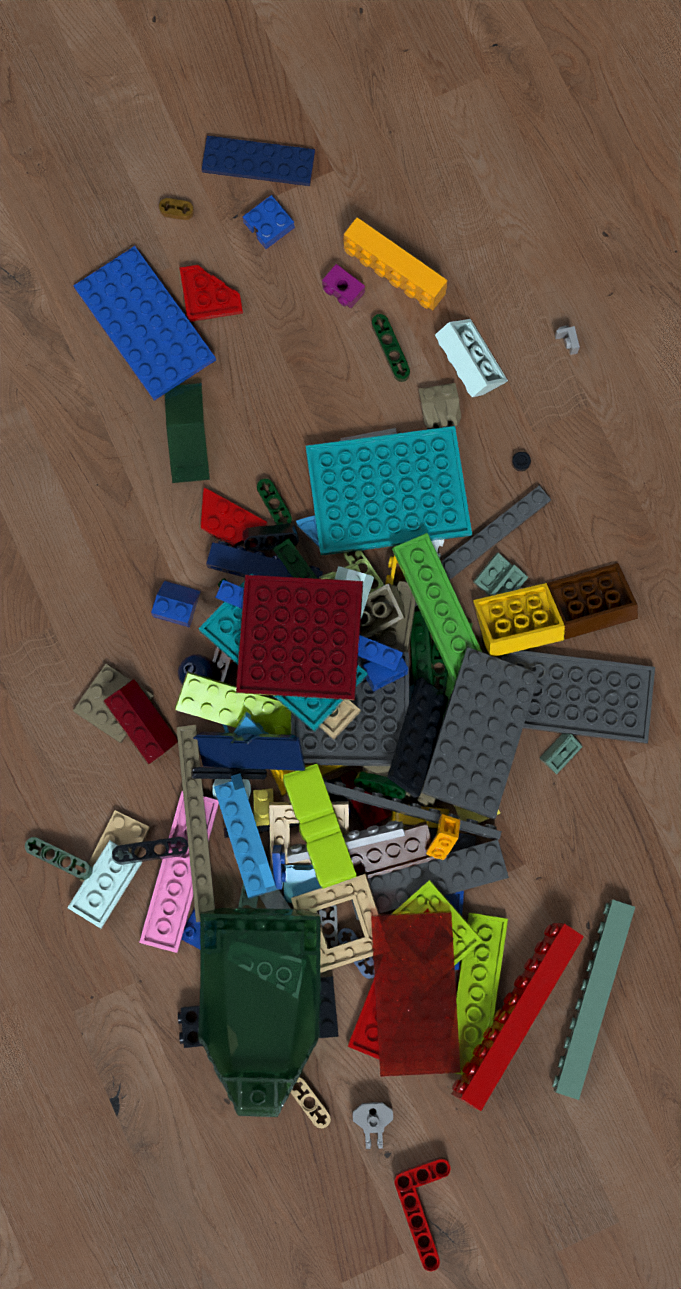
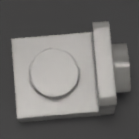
[555,326,580,355]

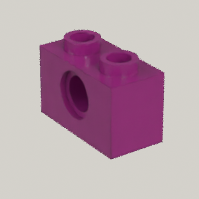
[322,264,365,309]

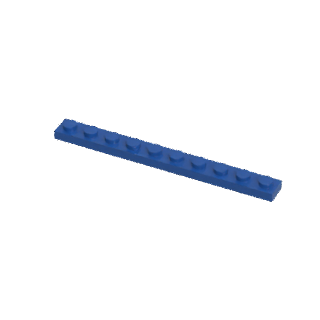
[215,580,404,672]

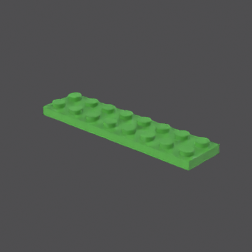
[392,533,482,684]

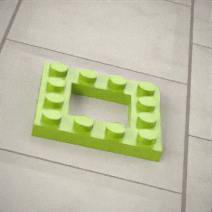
[382,880,483,993]

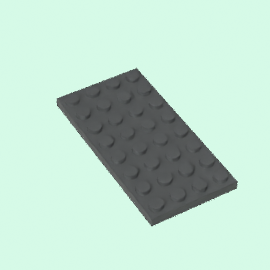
[421,647,539,819]
[500,650,655,744]

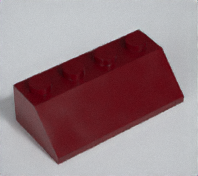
[102,679,178,764]

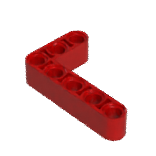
[394,1157,451,1272]

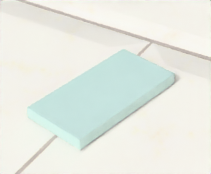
[68,840,143,929]

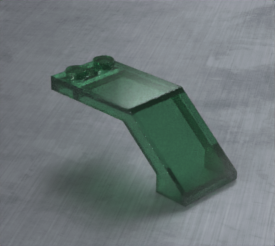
[165,383,210,483]

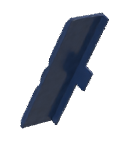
[193,732,306,771]

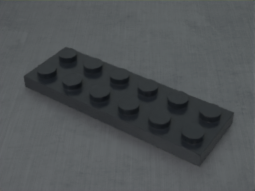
[387,677,448,797]

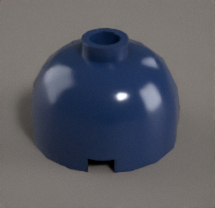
[178,654,217,685]

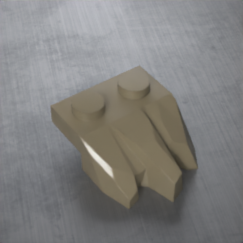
[418,383,461,429]

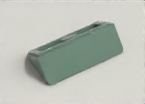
[540,733,583,774]

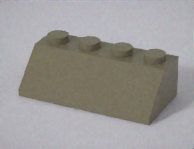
[360,583,405,638]

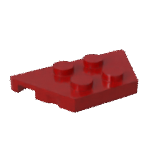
[201,488,268,547]

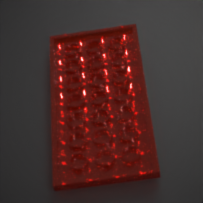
[371,911,461,1077]

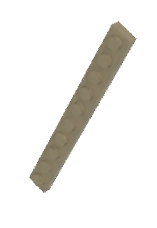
[177,725,216,922]

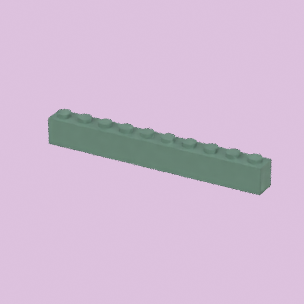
[552,900,635,1100]

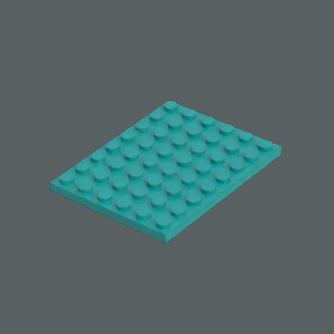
[306,426,472,556]

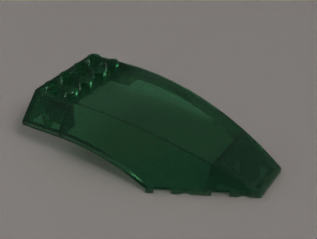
[198,908,321,1117]

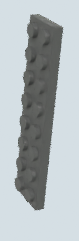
[351,840,509,920]

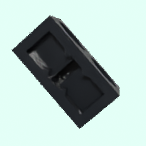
[178,1005,209,1048]

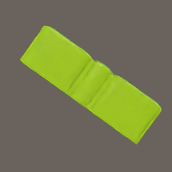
[283,764,357,889]

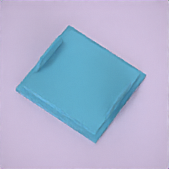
[284,865,322,903]

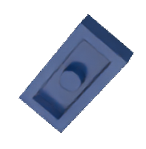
[272,845,287,889]

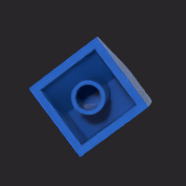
[151,581,201,628]

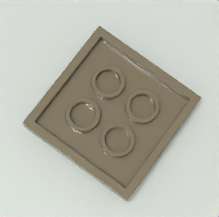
[73,664,154,743]

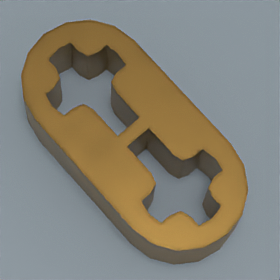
[159,198,194,220]

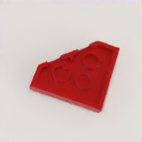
[179,265,243,322]

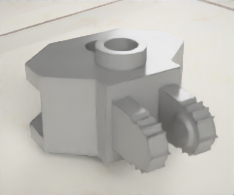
[353,1102,393,1149]

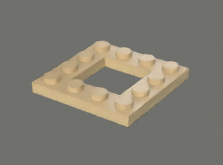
[269,801,349,876]
[291,874,391,974]

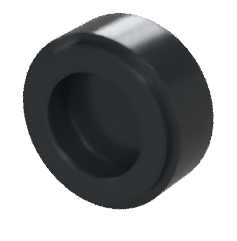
[512,452,531,472]

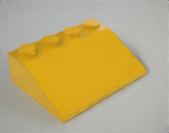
[473,583,565,657]

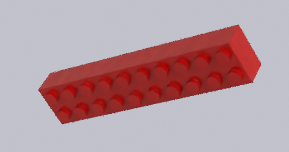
[451,923,584,1111]

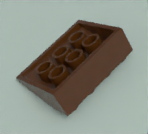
[547,563,638,640]

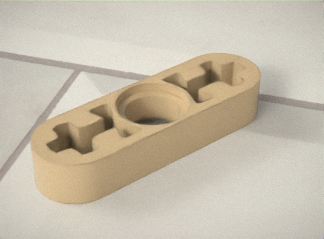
[288,1077,331,1128]

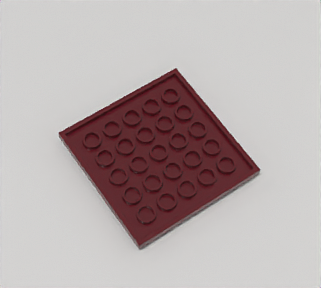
[236,575,363,700]

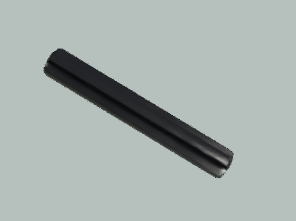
[191,767,267,780]

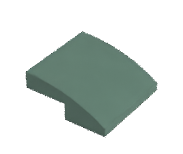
[473,553,528,596]

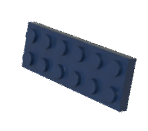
[201,136,315,186]

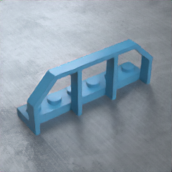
[214,774,277,899]

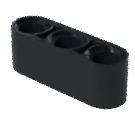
[242,524,299,551]

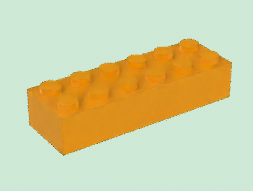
[344,218,448,311]

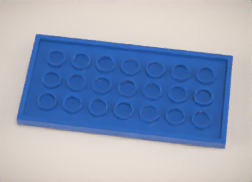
[73,246,216,401]

